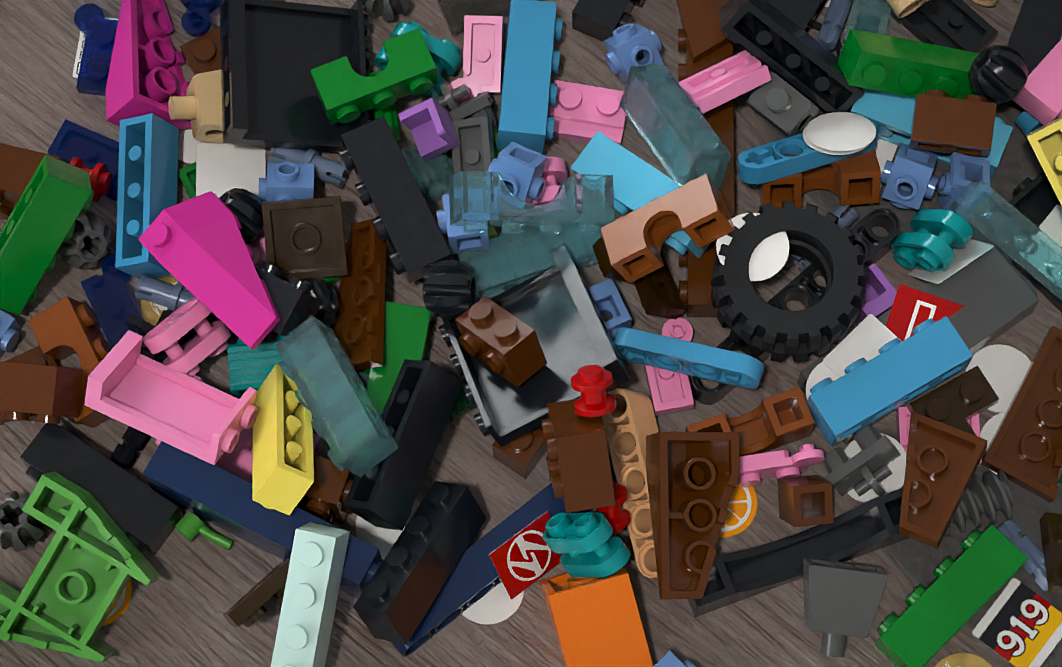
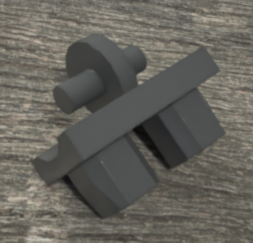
[434,81,496,127]
[823,425,901,497]

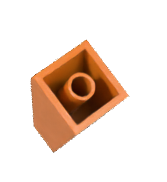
[539,567,653,667]

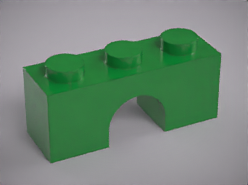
[310,28,439,125]

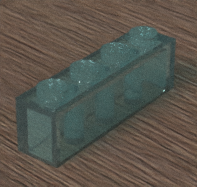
[620,63,731,190]
[949,177,1062,302]
[457,202,613,304]
[275,316,399,478]

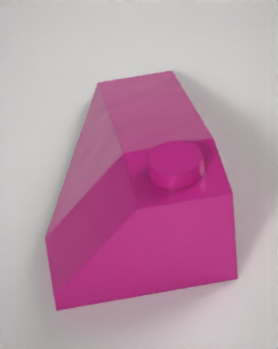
[106,0,191,129]
[138,191,280,350]

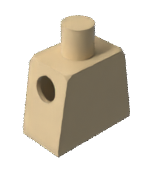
[168,69,252,146]

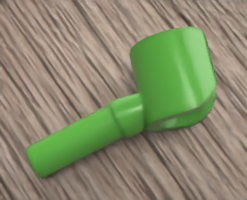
[176,514,233,550]

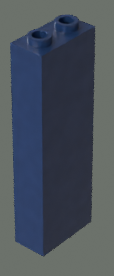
[143,441,383,599]

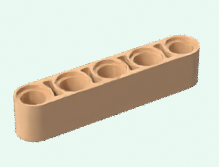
[602,388,659,579]

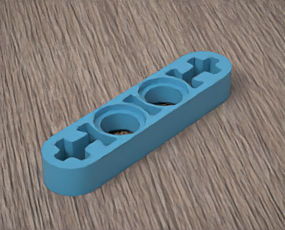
[738,118,878,185]
[613,327,765,389]

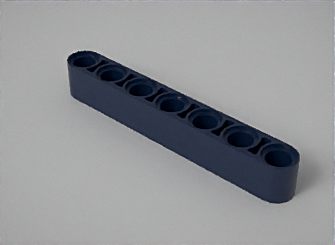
[390,471,617,657]

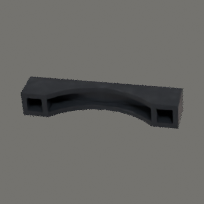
[688,488,909,617]

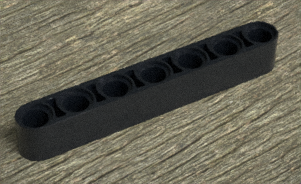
[690,208,900,405]

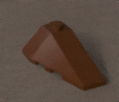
[646,432,740,599]

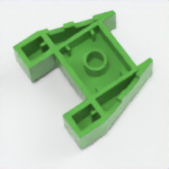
[0,471,160,662]

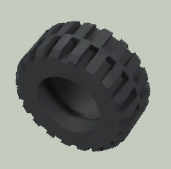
[711,201,868,362]

